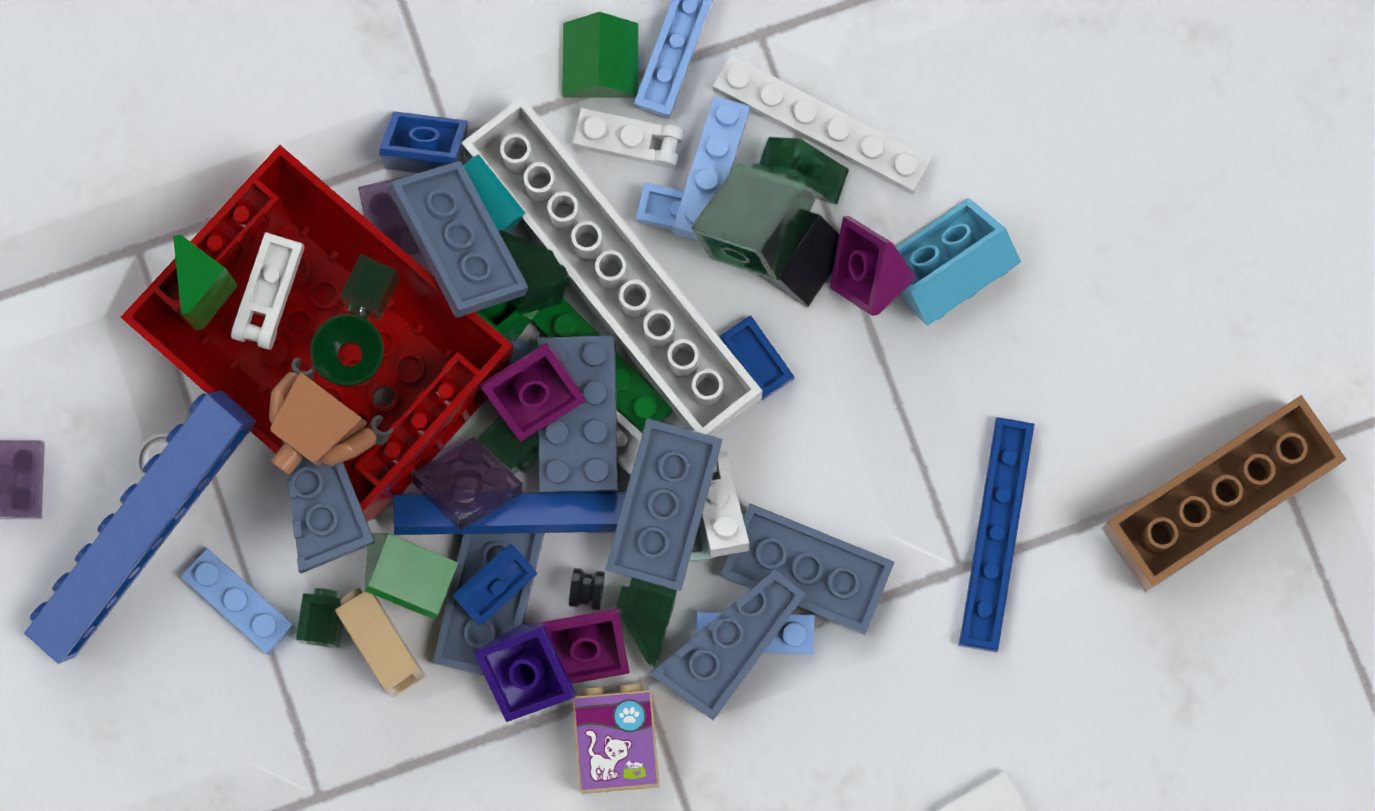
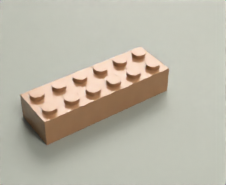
[1102,395,1347,593]

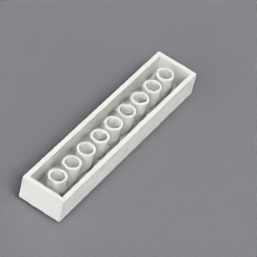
[461,97,762,436]

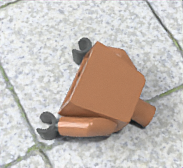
[269,358,394,476]

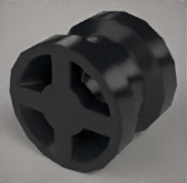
[569,568,605,610]

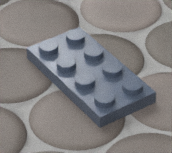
[388,161,529,318]
[537,335,619,493]
[605,418,723,591]
[720,503,894,635]
[432,533,545,676]

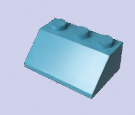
[896,198,1021,326]

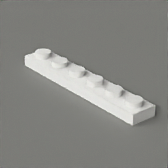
[713,55,932,194]

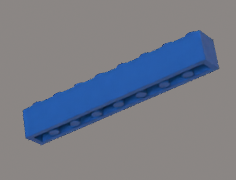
[24,391,257,664]

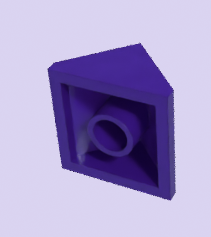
[473,624,577,722]

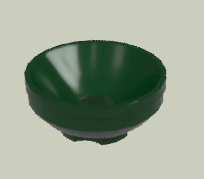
[310,314,384,387]

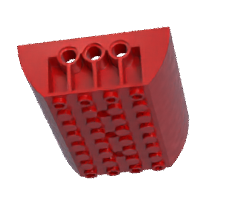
[120,145,514,522]

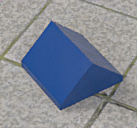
[379,111,468,173]

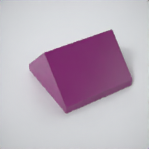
[830,216,916,316]
[480,343,586,442]
[540,608,630,684]

